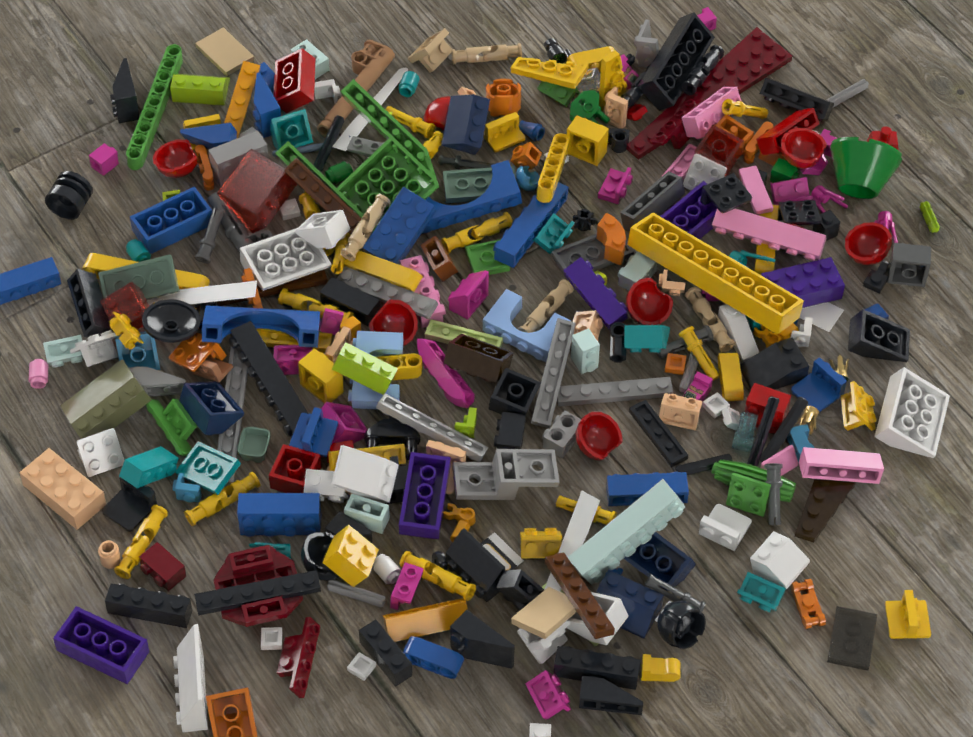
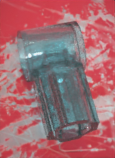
[732,412,758,453]

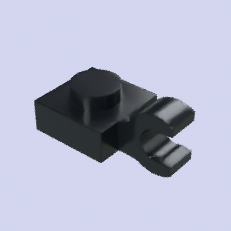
[863,260,889,294]

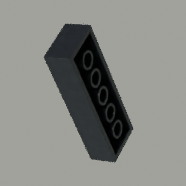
[638,12,715,111]

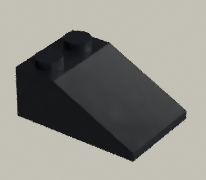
[110,58,140,124]
[848,309,910,362]
[740,337,809,390]
[450,610,515,669]

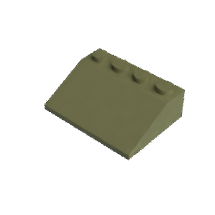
[60,359,152,439]

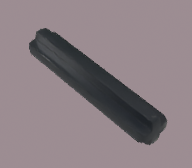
[675,454,732,475]

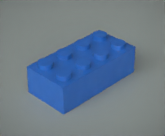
[130,186,212,254]
[363,187,436,265]
[237,493,322,537]

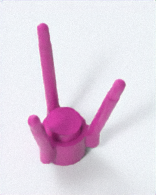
[811,185,848,213]
[874,211,898,243]

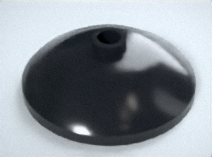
[142,299,200,343]

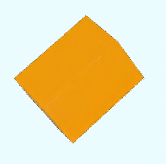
[340,316,361,341]

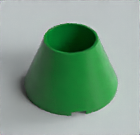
[830,137,902,199]

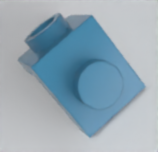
[173,473,202,503]

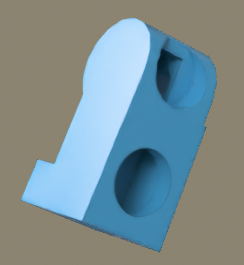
[787,424,814,463]

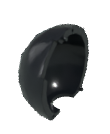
[301,532,339,581]

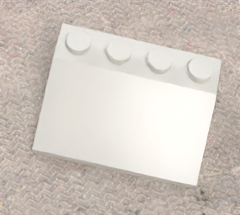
[240,228,332,291]
[874,367,950,458]
[173,624,208,732]

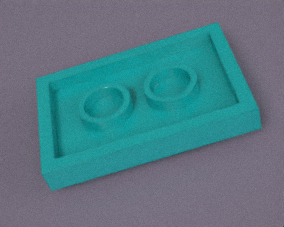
[175,441,241,495]

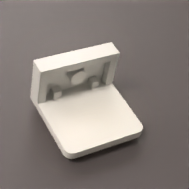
[304,469,349,503]
[699,504,752,551]

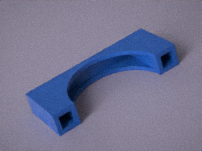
[421,160,522,234]
[202,306,320,348]

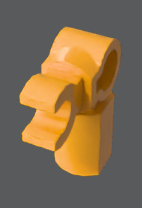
[753,323,799,348]
[443,503,476,543]

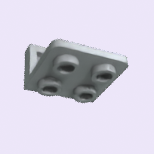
[634,19,659,68]

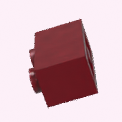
[139,542,186,592]

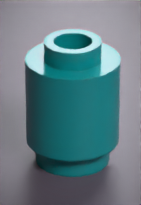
[398,71,420,97]
[126,239,151,262]

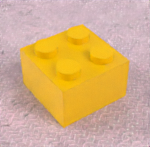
[566,115,609,166]
[298,348,344,403]
[323,525,379,587]

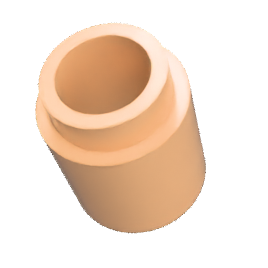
[98,540,121,569]

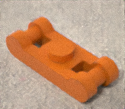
[744,122,773,164]
[195,145,215,191]
[790,579,826,629]

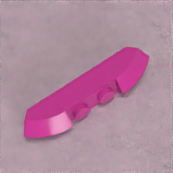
[417,339,475,408]

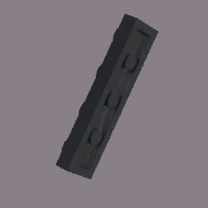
[629,400,688,468]

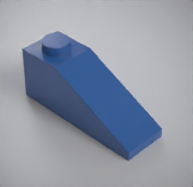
[180,123,237,149]

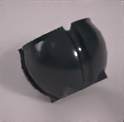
[655,600,706,649]

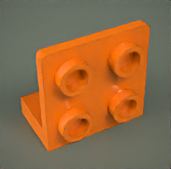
[168,332,227,372]

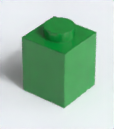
[770,158,800,183]

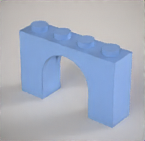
[483,289,571,362]
[348,331,404,409]

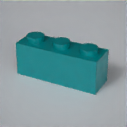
[119,446,179,488]

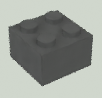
[888,243,931,287]

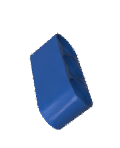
[402,636,465,679]

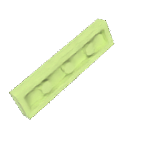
[425,319,503,348]

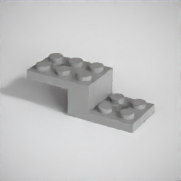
[452,449,560,500]

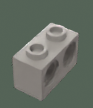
[542,410,581,459]

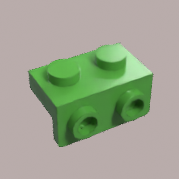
[537,81,580,107]

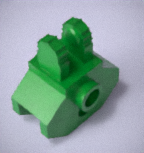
[570,90,610,125]

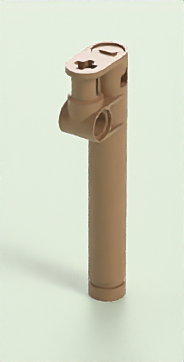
[317,40,395,138]

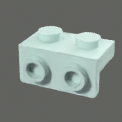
[43,335,84,368]

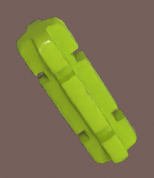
[919,201,940,233]

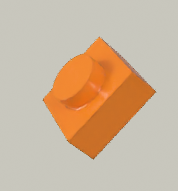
[665,353,687,375]

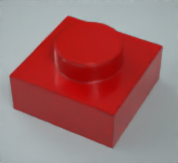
[627,104,648,121]

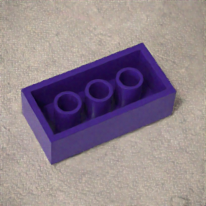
[660,181,717,239]
[761,257,845,308]
[399,452,451,540]
[53,606,150,684]

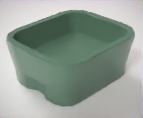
[237,427,270,463]

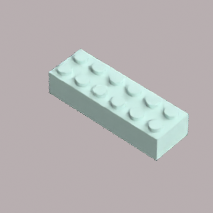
[568,479,685,585]

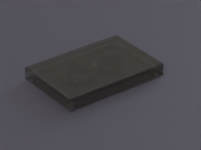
[827,606,877,671]

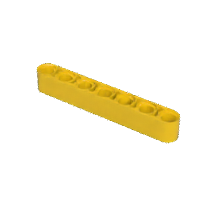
[82,253,210,290]

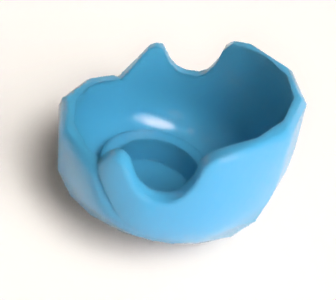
[516,166,540,191]

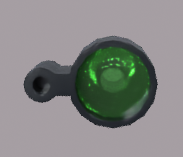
[544,38,572,64]

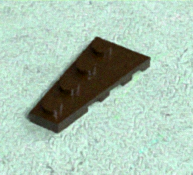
[794,479,856,543]

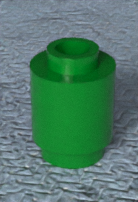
[325,161,353,184]

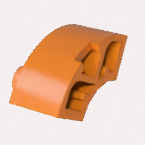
[596,213,626,266]

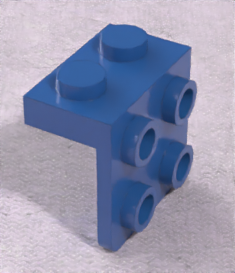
[791,357,847,413]

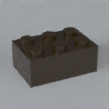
[443,334,514,383]

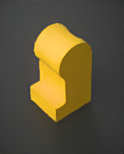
[641,654,681,682]

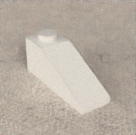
[718,304,759,362]

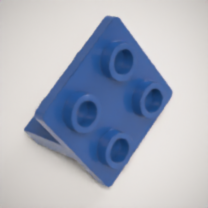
[289,407,339,457]

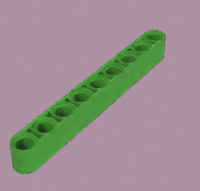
[126,44,183,170]

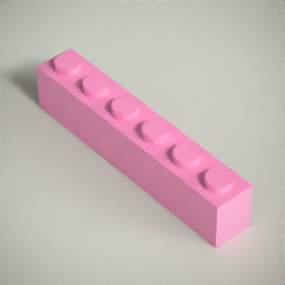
[712,208,826,261]

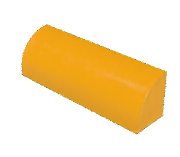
[383,598,467,642]

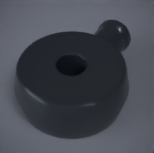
[432,551,449,570]

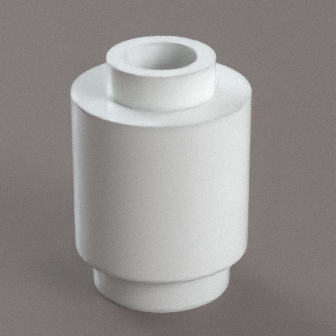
[373,554,401,584]

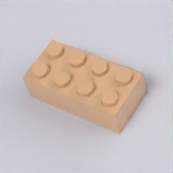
[19,448,106,530]

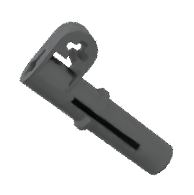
[208,191,273,254]

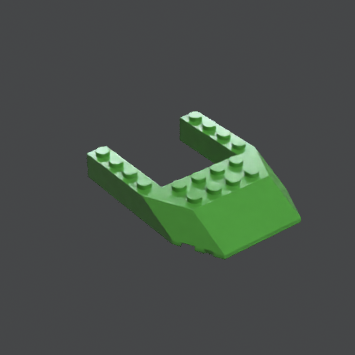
[275,79,439,233]

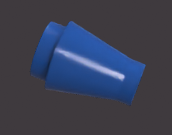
[519,120,545,141]

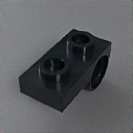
[607,127,630,153]

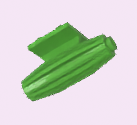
[712,459,796,517]

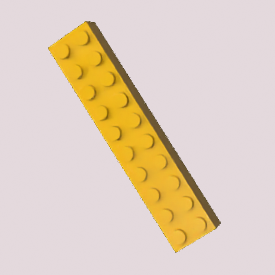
[627,213,804,334]

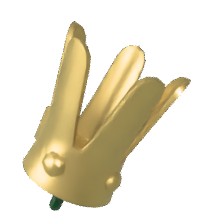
[829,355,849,381]
[796,406,819,435]

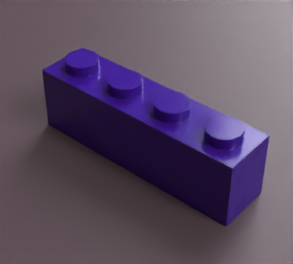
[563,257,628,331]

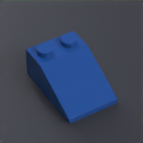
[252,72,281,138]

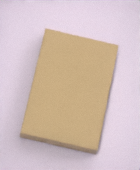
[195,27,254,77]
[511,587,577,639]

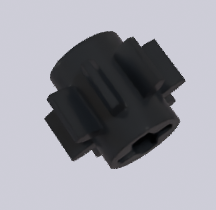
[573,209,595,231]

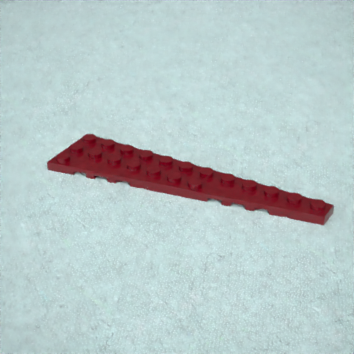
[627,27,793,160]

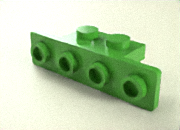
[146,399,197,456]

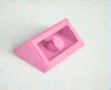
[760,445,798,476]

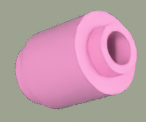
[29,359,49,389]

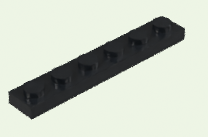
[194,570,321,616]

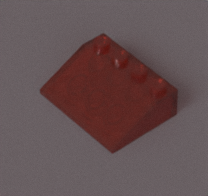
[217,149,297,234]

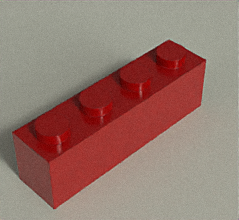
[756,108,820,155]

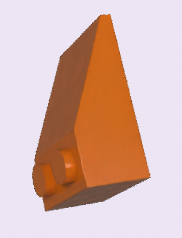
[206,687,258,737]

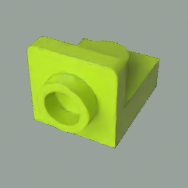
[455,407,477,438]

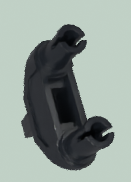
[364,415,421,460]

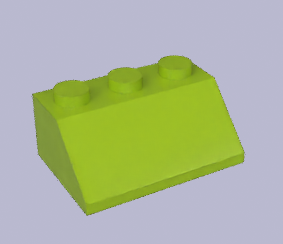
[170,74,230,106]
[332,342,398,395]

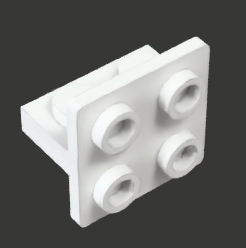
[683,154,727,191]
[70,330,118,367]
[76,428,124,477]
[517,620,570,664]

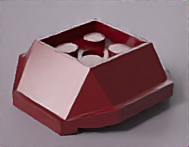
[213,545,303,627]

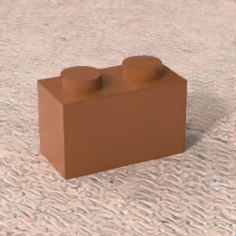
[420,235,458,282]

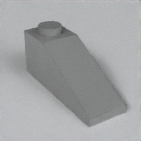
[129,366,186,396]

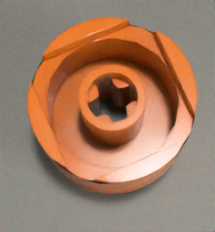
[486,79,521,117]

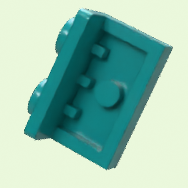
[533,213,574,254]
[737,572,786,613]

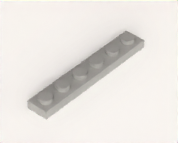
[337,266,438,319]
[531,318,576,428]
[557,377,673,407]
[376,394,488,462]

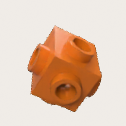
[510,142,542,170]

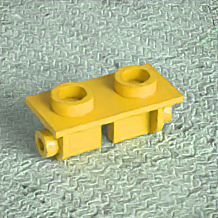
[109,312,144,350]

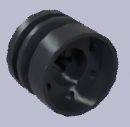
[45,171,93,220]

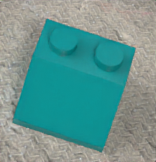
[270,109,313,150]
[624,325,670,353]

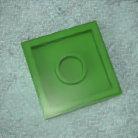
[465,239,510,275]

